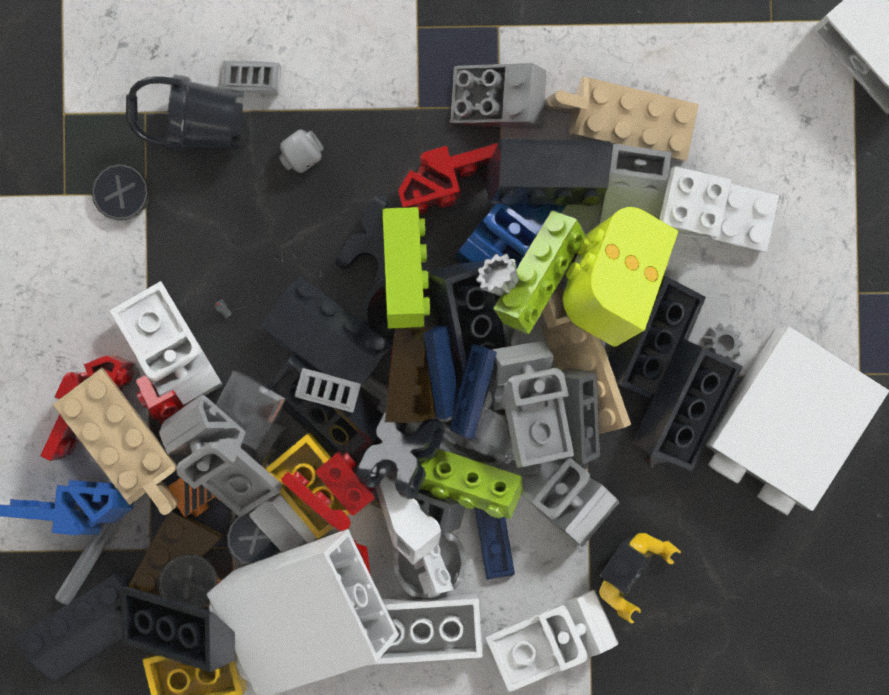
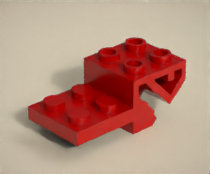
[398,143,498,215]
[40,355,135,461]

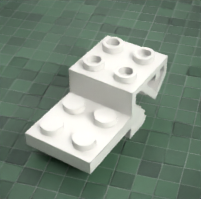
[659,166,779,252]
[110,281,223,406]
[486,589,618,692]

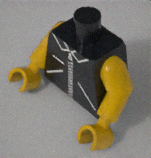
[599,533,681,623]

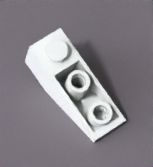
[376,475,442,565]

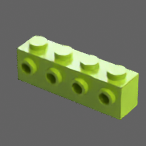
[383,207,430,329]
[493,211,586,334]
[420,449,523,519]

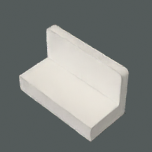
[249,494,316,553]

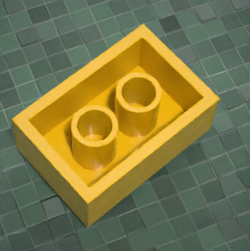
[265,433,350,540]
[143,652,247,695]

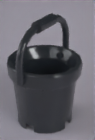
[126,74,244,152]

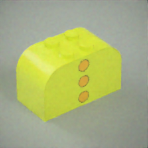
[563,207,678,347]

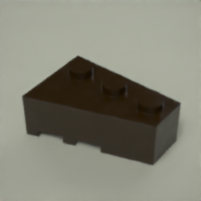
[385,326,436,423]

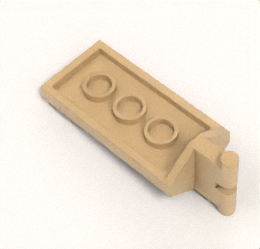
[544,76,699,162]
[541,286,631,434]
[53,368,179,515]

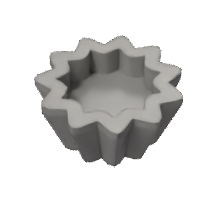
[476,254,518,296]
[702,323,744,361]

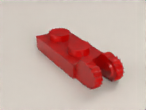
[281,471,351,531]

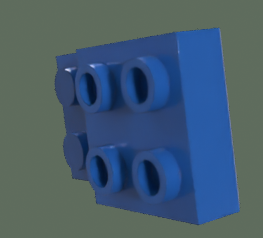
[454,204,567,269]
[0,480,134,535]

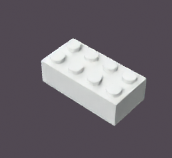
[370,593,483,665]

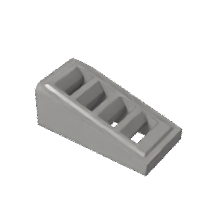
[221,60,281,95]
[295,368,361,413]

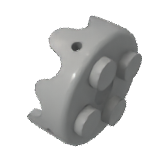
[393,531,466,599]

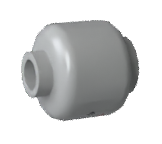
[279,129,323,173]

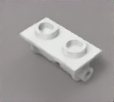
[414,545,454,599]

